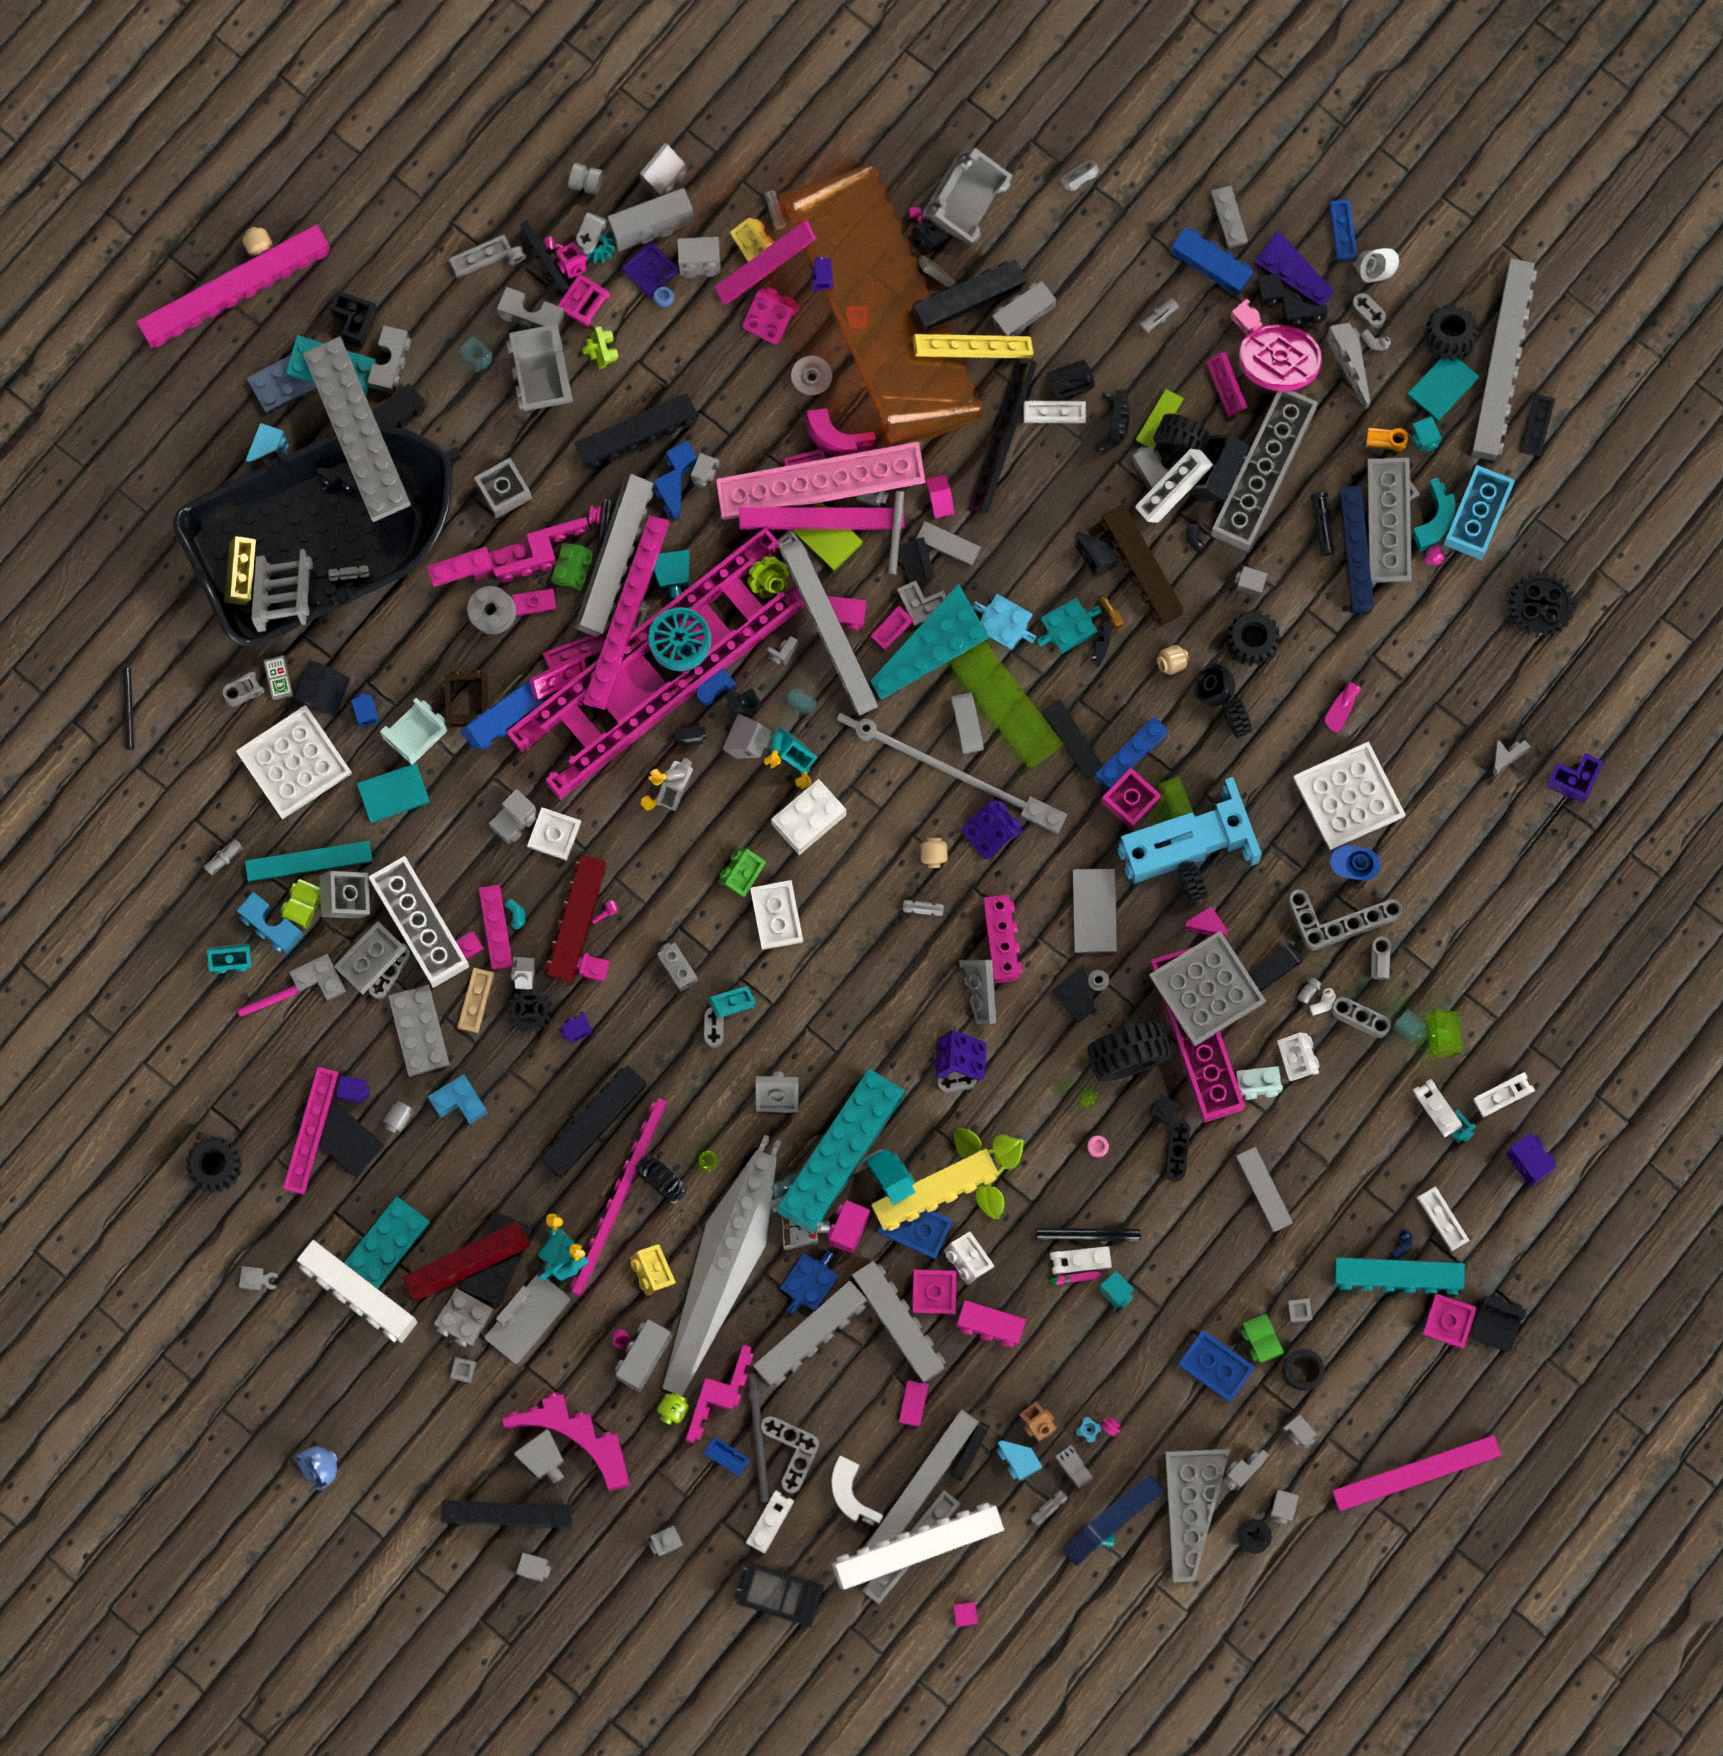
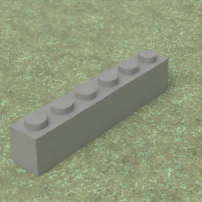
[852,1261,946,1383]
[754,1281,867,1387]

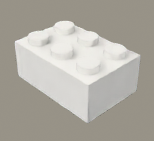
[771,779,846,855]

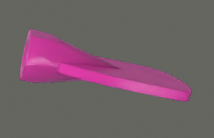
[1325,681,1361,733]

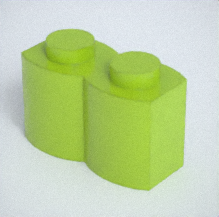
[281,879,320,929]

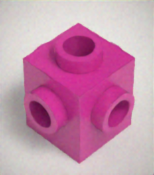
[556,242,587,279]

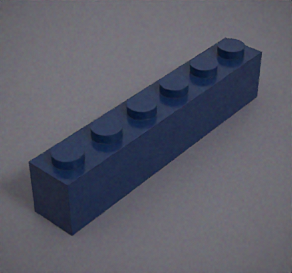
[1338,486,1374,613]

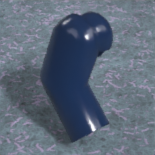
[1390,1229,1413,1260]

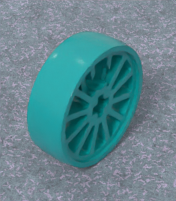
[648,607,712,671]

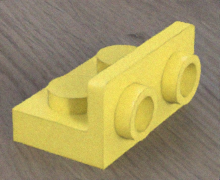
[730,218,774,262]
[630,1244,676,1296]

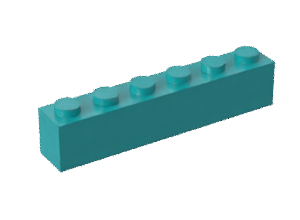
[1334,1258,1465,1295]

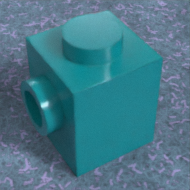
[1411,416,1442,451]

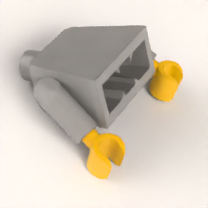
[640,758,693,811]

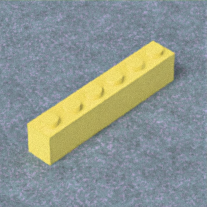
[871,1148,999,1231]

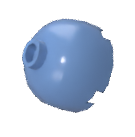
[297,1446,338,1491]

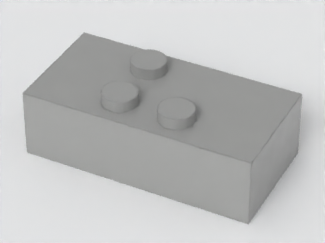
[608,188,694,252]

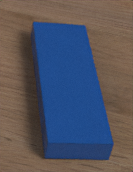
[1329,199,1358,261]

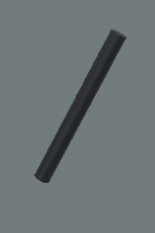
[123,668,134,750]

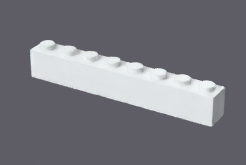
[831,1503,1004,1589]

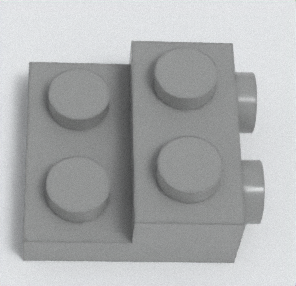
[434,1288,493,1347]
[1223,1450,1269,1491]

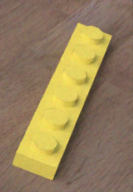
[912,334,1034,358]

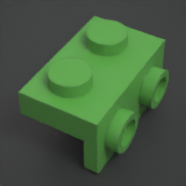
[551,543,593,591]

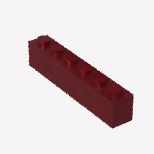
[545,855,607,985]
[402,1222,531,1301]

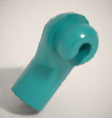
[505,898,526,930]

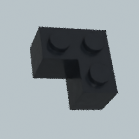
[330,290,378,348]

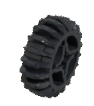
[635,1154,687,1204]

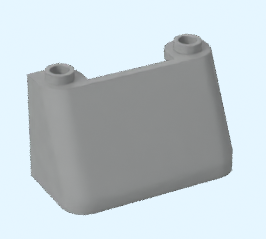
[921,148,1013,244]

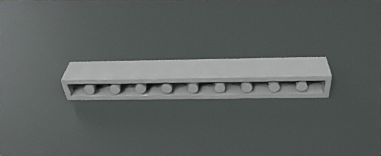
[1471,259,1537,461]

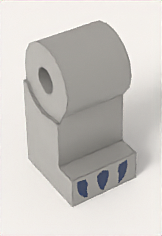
[1055,1445,1093,1489]

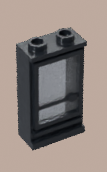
[734,1562,824,1628]

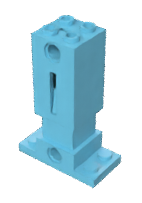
[1117,777,1262,884]

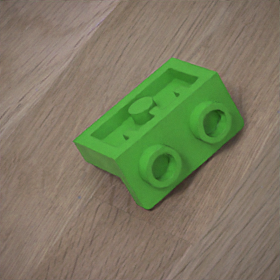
[718,848,766,897]

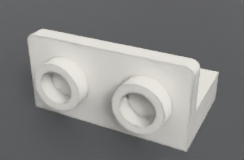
[1277,1033,1319,1081]
[944,1232,994,1285]

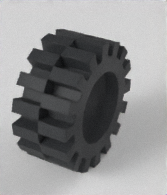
[1222,697,1253,738]
[1177,862,1208,903]

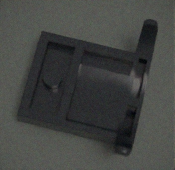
[1095,390,1130,452]

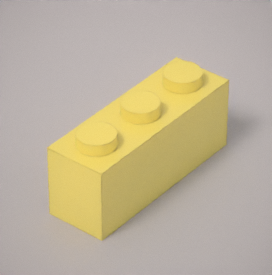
[224,536,256,605]

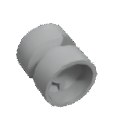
[568,163,603,196]

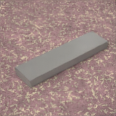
[1236,1147,1293,1233]

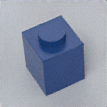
[351,693,380,728]

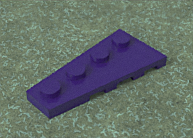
[1254,231,1334,305]

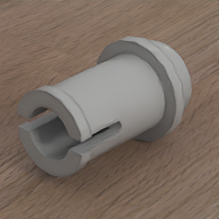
[1296,977,1322,1005]

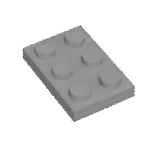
[334,921,407,994]

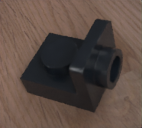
[725,688,761,717]

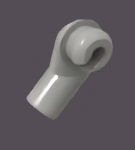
[1360,329,1391,351]

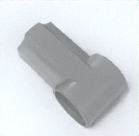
[1370,936,1391,980]

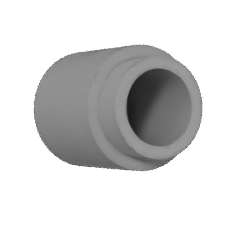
[383,1101,412,1134]

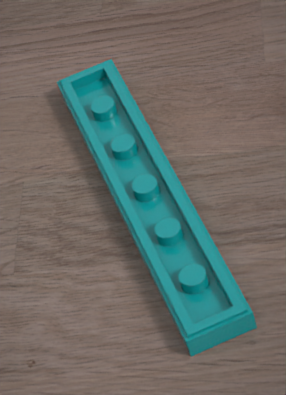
[245,841,373,882]

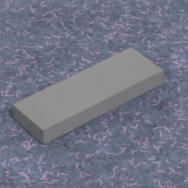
[449,234,511,279]
[916,521,981,567]

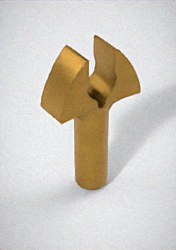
[1099,596,1124,631]

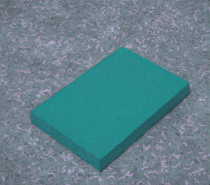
[1407,358,1479,422]
[357,763,430,823]

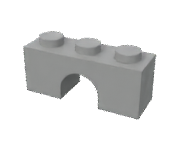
[497,287,564,329]
[367,325,411,394]

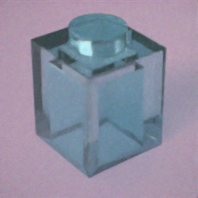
[1393,1009,1427,1044]

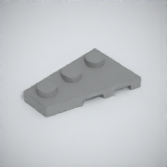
[959,960,996,1024]

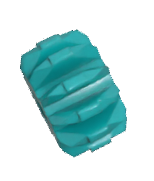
[582,232,615,264]

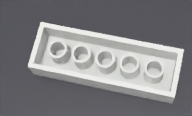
[369,856,469,988]
[297,1240,417,1343]

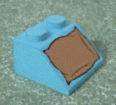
[246,423,290,472]

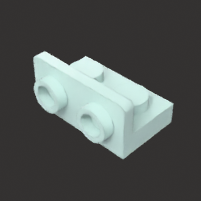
[1236,1066,1283,1100]

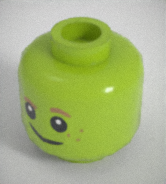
[657,1392,689,1425]

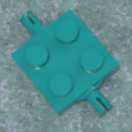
[1036,598,1102,654]

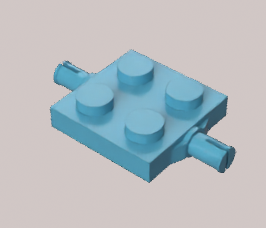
[972,594,1037,651]

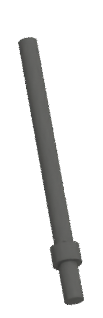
[748,1373,769,1503]

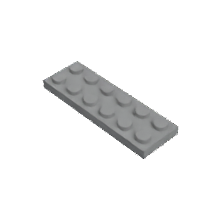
[1368,458,1412,582]

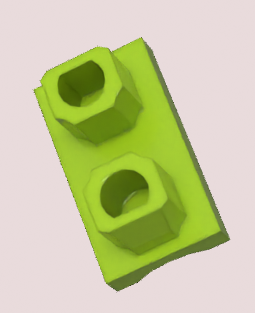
[582,327,619,369]

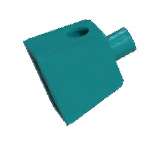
[654,550,690,600]

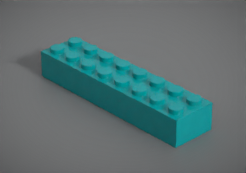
[777,1069,905,1235]

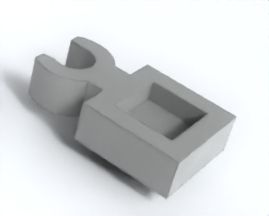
[239,1266,278,1291]

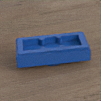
[704,1437,750,1476]

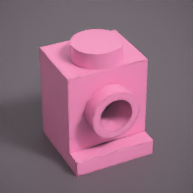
[1231,299,1263,335]

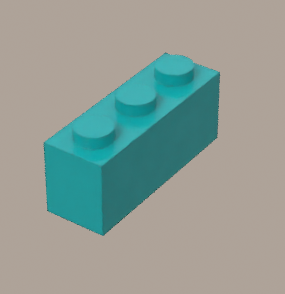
[866,1148,916,1205]

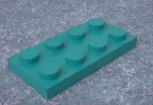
[285,335,376,396]
[344,1196,430,1289]

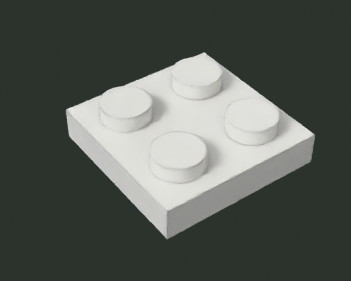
[527,807,581,861]

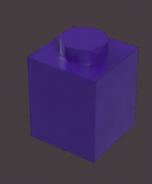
[337,1076,370,1104]

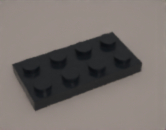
[460,1211,534,1306]

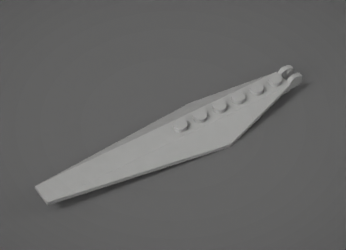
[662,1135,782,1396]

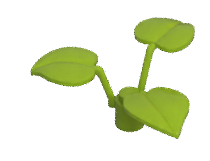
[954,1128,1024,1219]

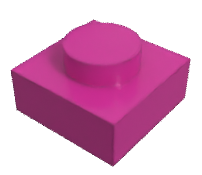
[456,931,484,960]

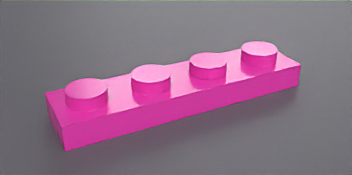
[479,884,513,970]

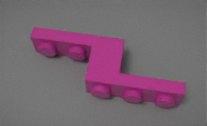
[494,517,589,583]
[427,540,533,587]
[686,1345,754,1444]

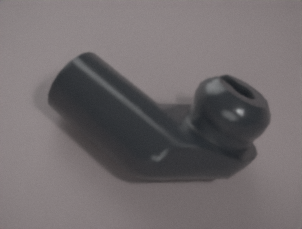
[1186,522,1206,553]

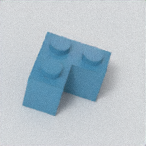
[428,1074,488,1124]

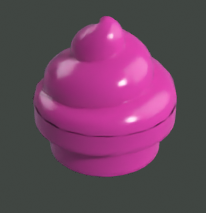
[1424,545,1446,566]

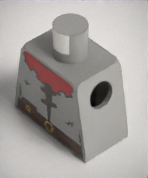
[782,1216,830,1250]

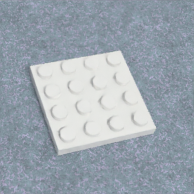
[236,705,352,820]
[1293,741,1406,851]

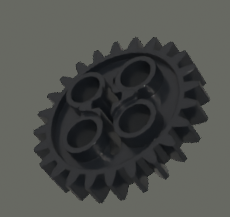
[1508,571,1576,638]

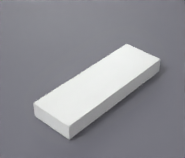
[1024,401,1086,423]
[1417,1186,1470,1252]

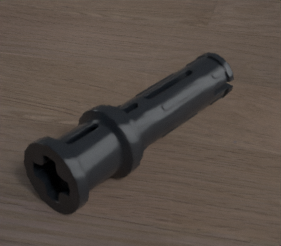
[1310,492,1334,556]

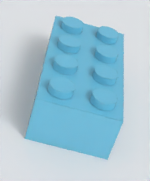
[1444,465,1515,560]

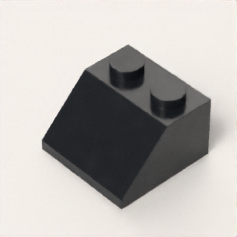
[295,660,350,717]

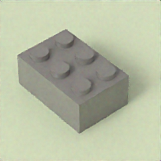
[615,1319,672,1392]

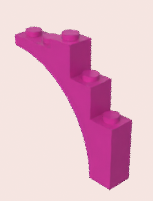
[502,1392,630,1491]

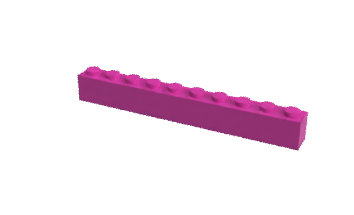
[137,224,330,348]

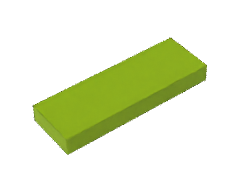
[1135,389,1184,450]

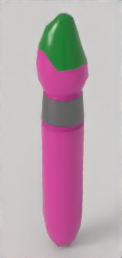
[1049,1271,1102,1285]

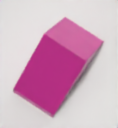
[925,475,955,519]
[1185,906,1228,939]

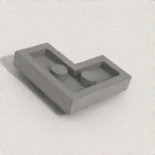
[897,581,946,627]
[290,954,346,1001]

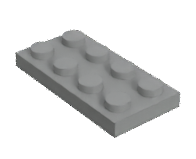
[388,985,450,1077]

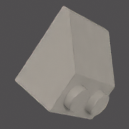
[640,143,686,198]

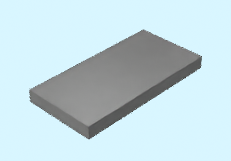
[1073,869,1117,953]

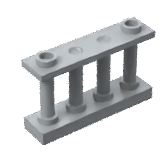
[252,549,313,632]

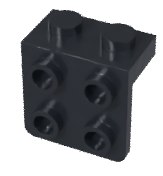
[1470,1294,1527,1352]

